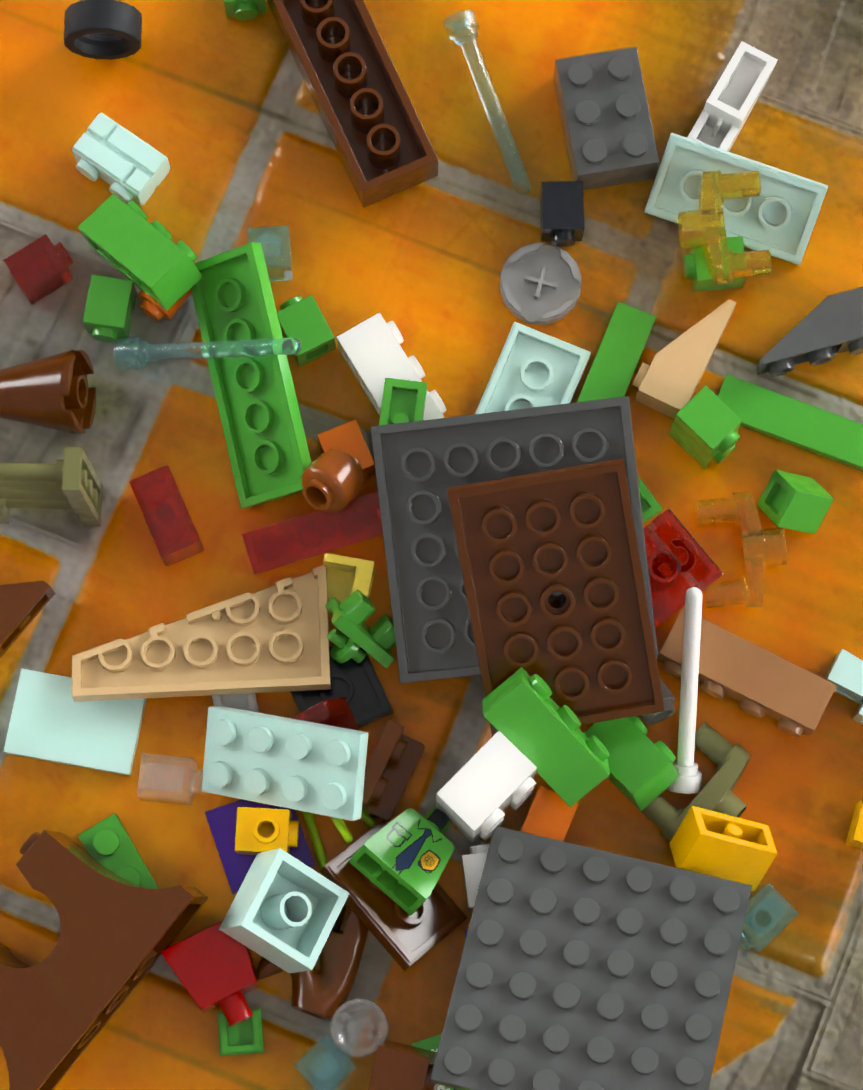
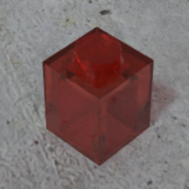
[4,234,73,305]

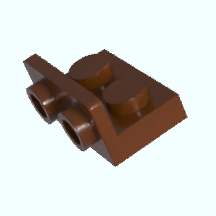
[362,719,425,822]

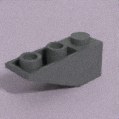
[756,287,863,377]

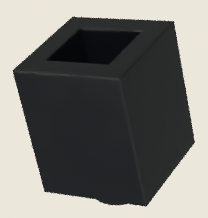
[540,181,584,247]

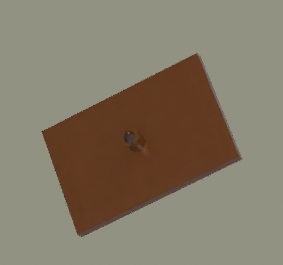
[447,458,665,737]

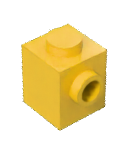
[235,807,299,855]

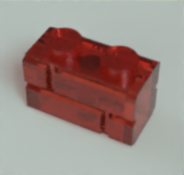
[129,465,204,566]

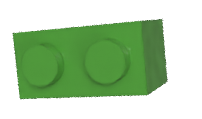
[669,385,743,469]
[584,716,679,811]

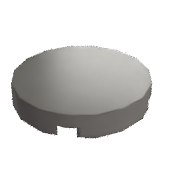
[500,243,582,325]

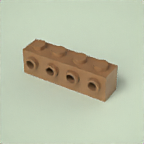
[657,608,837,738]

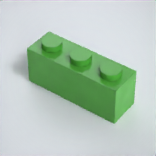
[78,194,203,311]
[482,667,610,807]

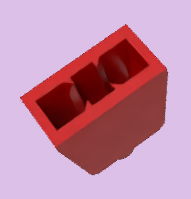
[161,920,259,1027]

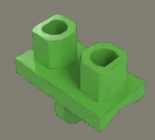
[325,590,396,668]

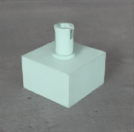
[219,848,349,973]

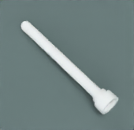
[667,587,703,794]

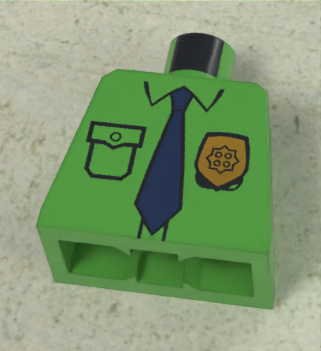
[348,808,455,916]

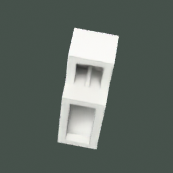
[687,41,778,152]

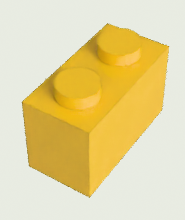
[669,806,778,891]

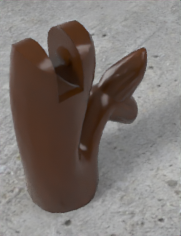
[257,902,369,1023]

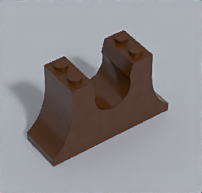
[0,830,208,1090]

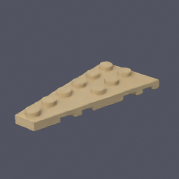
[72,564,331,702]

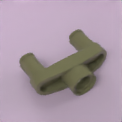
[634,722,751,842]

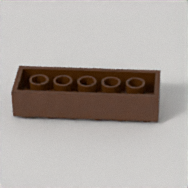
[267,0,438,208]

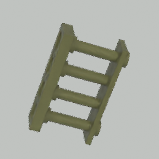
[0,447,103,527]

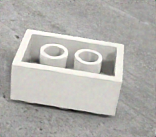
[436,731,537,843]

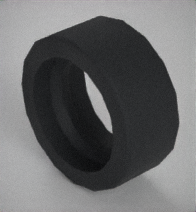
[64,0,142,60]

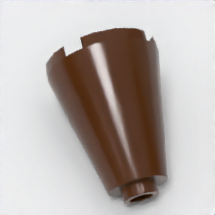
[0,350,96,434]

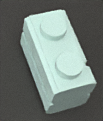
[72,112,171,206]

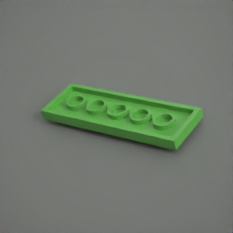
[191,242,312,509]

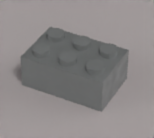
[553,47,659,190]

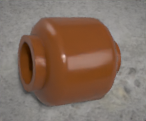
[301,449,365,513]

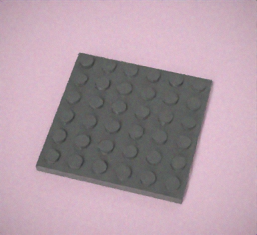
[371,396,658,683]
[431,826,752,1090]

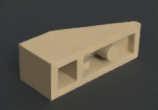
[632,299,737,419]

